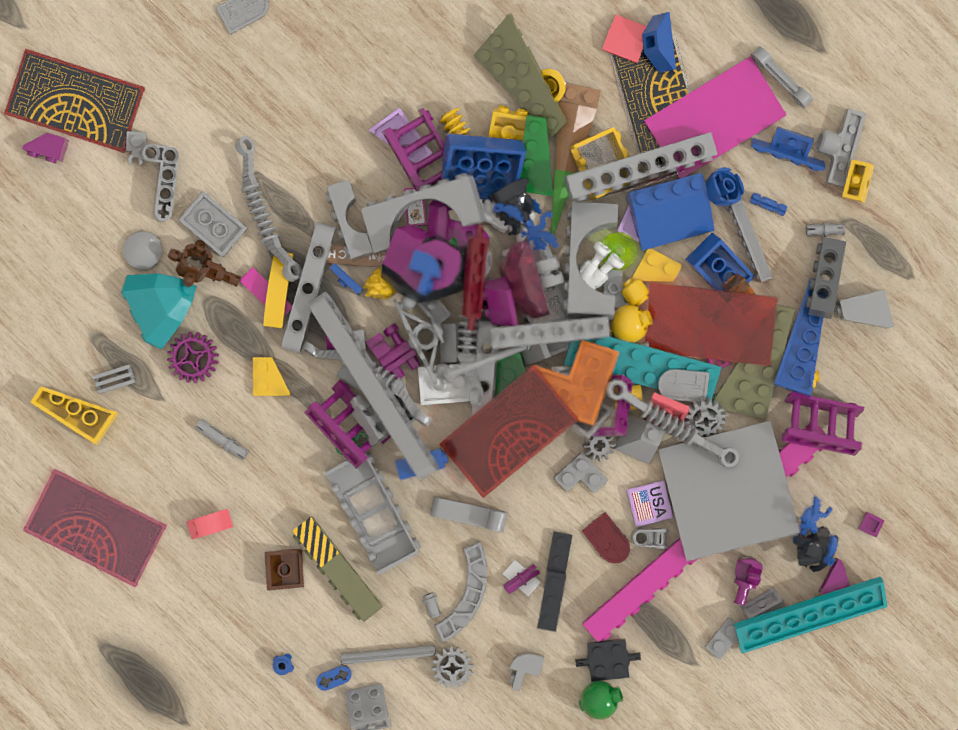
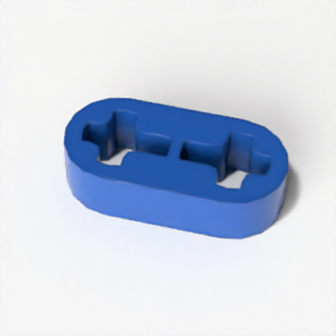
[316,665,352,691]

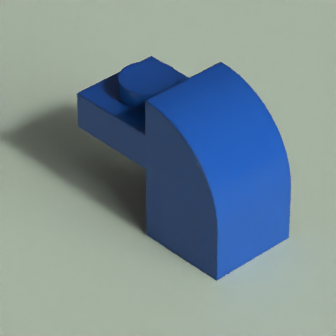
[409,250,442,296]

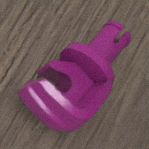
[734,556,763,606]

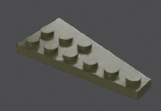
[473,13,567,136]
[712,304,795,420]

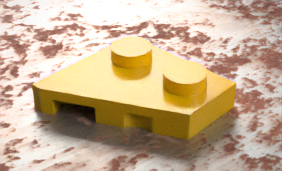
[631,249,682,282]
[253,357,291,396]

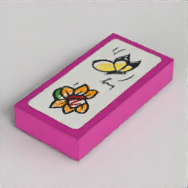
[404,188,427,226]

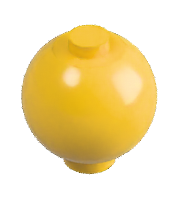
[609,305,653,343]

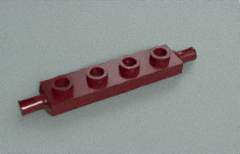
[461,225,488,331]

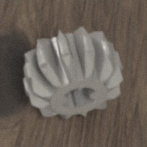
[583,436,616,462]

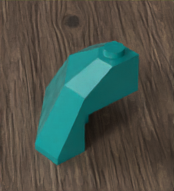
[121,273,197,350]

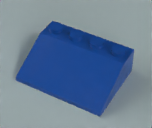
[441,134,526,199]
[626,173,715,251]

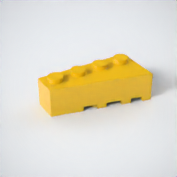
[30,386,119,446]

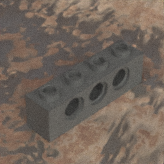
[806,237,847,319]

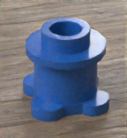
[273,653,294,675]

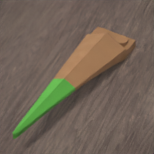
[551,83,601,236]

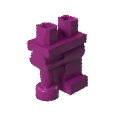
[365,323,420,380]

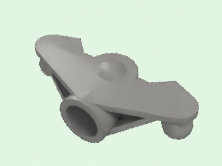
[393,296,450,384]

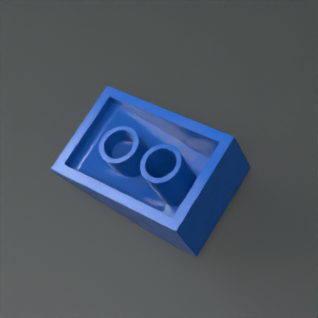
[685,233,755,302]

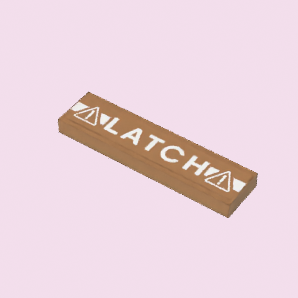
[314,244,387,267]

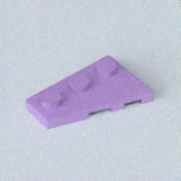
[369,108,433,164]

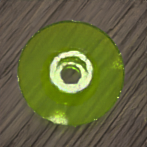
[601,232,638,270]

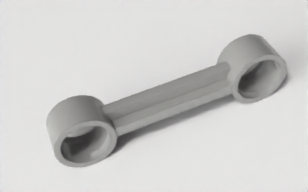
[750,46,813,108]

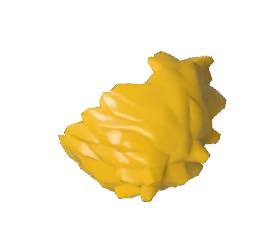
[363,267,397,300]

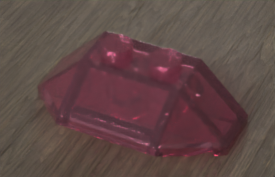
[499,240,550,318]

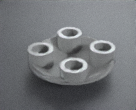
[124,231,162,270]

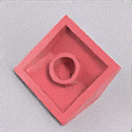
[602,15,647,64]

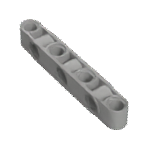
[281,222,336,354]
[469,319,500,446]

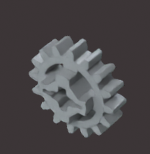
[684,397,726,437]
[432,646,473,689]

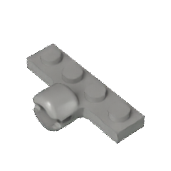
[816,108,866,188]

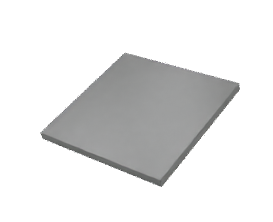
[658,421,800,561]

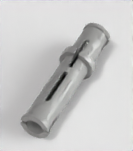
[195,419,249,461]

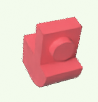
[186,509,233,539]

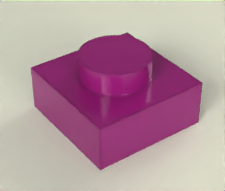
[858,512,885,538]

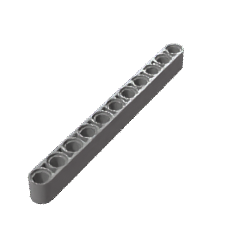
[309,292,438,480]

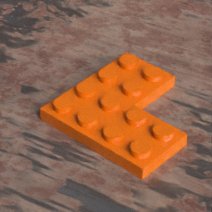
[530,340,619,426]

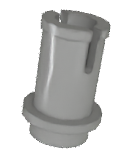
[422,592,441,618]

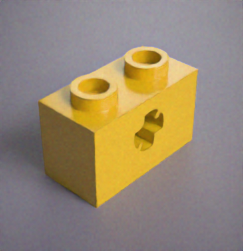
[842,159,874,203]

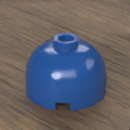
[706,167,744,207]

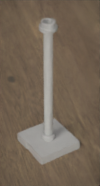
[439,320,551,383]

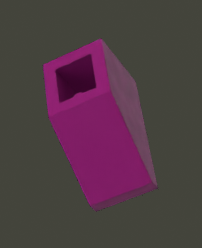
[22,133,69,164]

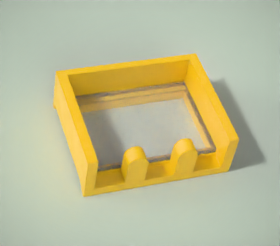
[569,127,629,199]

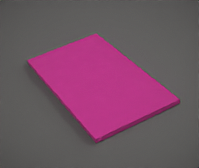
[644,56,786,179]

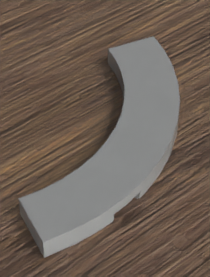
[434,541,487,643]

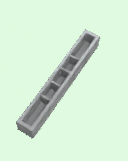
[728,200,773,283]

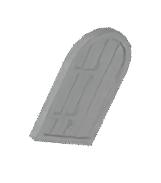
[216,0,269,34]
[658,369,710,402]

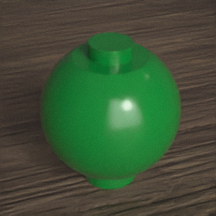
[579,681,623,720]

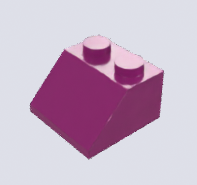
[483,277,518,326]

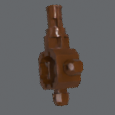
[167,240,241,287]

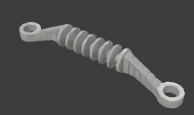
[235,136,302,282]
[457,251,492,406]
[301,341,432,427]
[606,380,739,467]

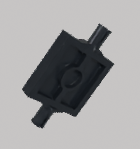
[575,638,641,682]

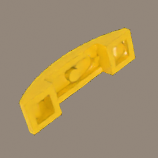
[263,253,294,329]

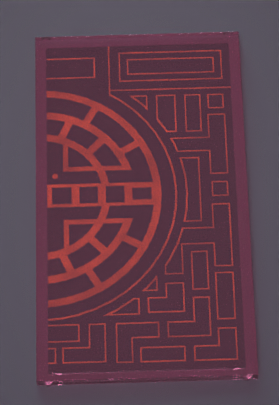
[23,469,167,587]

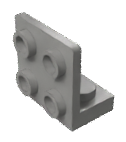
[345,683,392,730]

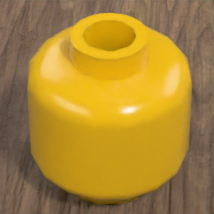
[621,278,649,307]

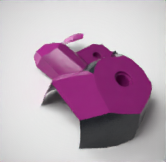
[381,199,490,303]

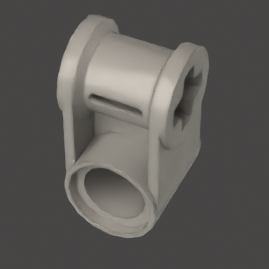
[631,528,668,549]

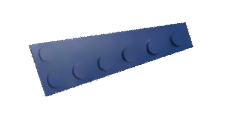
[774,278,827,397]

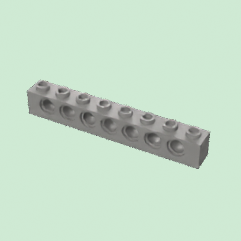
[563,132,718,202]

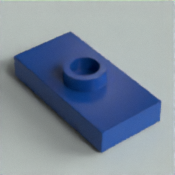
[330,264,363,295]

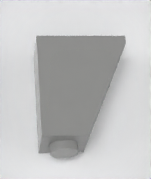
[835,290,894,328]

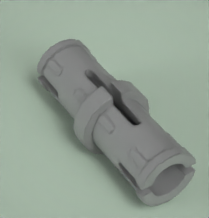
[805,222,846,237]

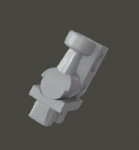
[350,394,389,446]

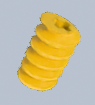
[439,107,473,136]

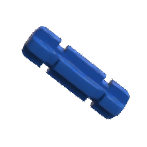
[750,193,787,216]

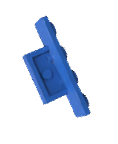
[751,126,825,171]

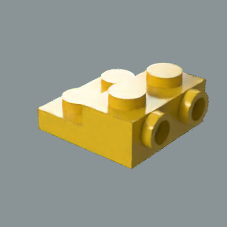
[488,105,531,142]

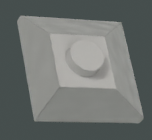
[613,414,665,464]

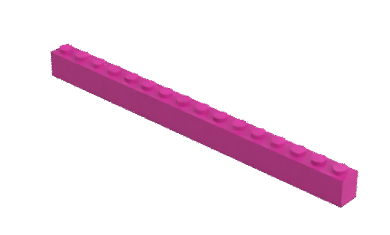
[582,423,826,642]

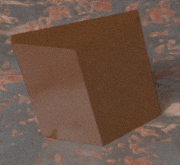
[265,549,304,591]

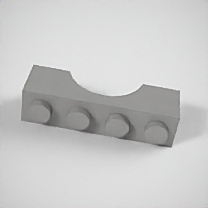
[325,179,374,261]

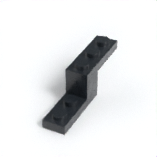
[537,531,573,632]

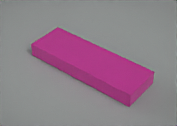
[240,267,293,317]

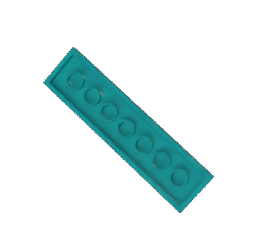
[563,336,722,401]
[734,576,888,654]

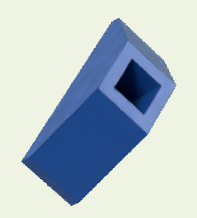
[642,12,676,73]

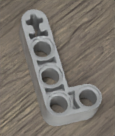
[140,144,179,222]
[430,496,507,532]

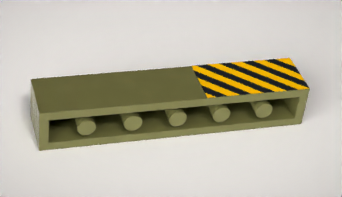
[293,516,383,622]

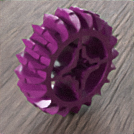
[167,332,219,383]

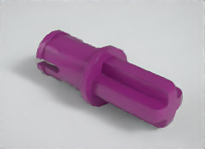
[503,564,540,594]

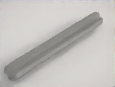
[340,645,436,664]

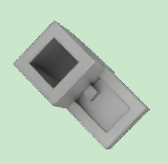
[509,652,544,691]

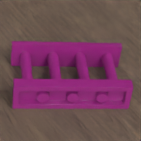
[382,108,445,192]
[304,379,391,469]
[781,392,864,456]

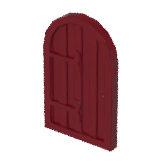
[582,512,630,564]

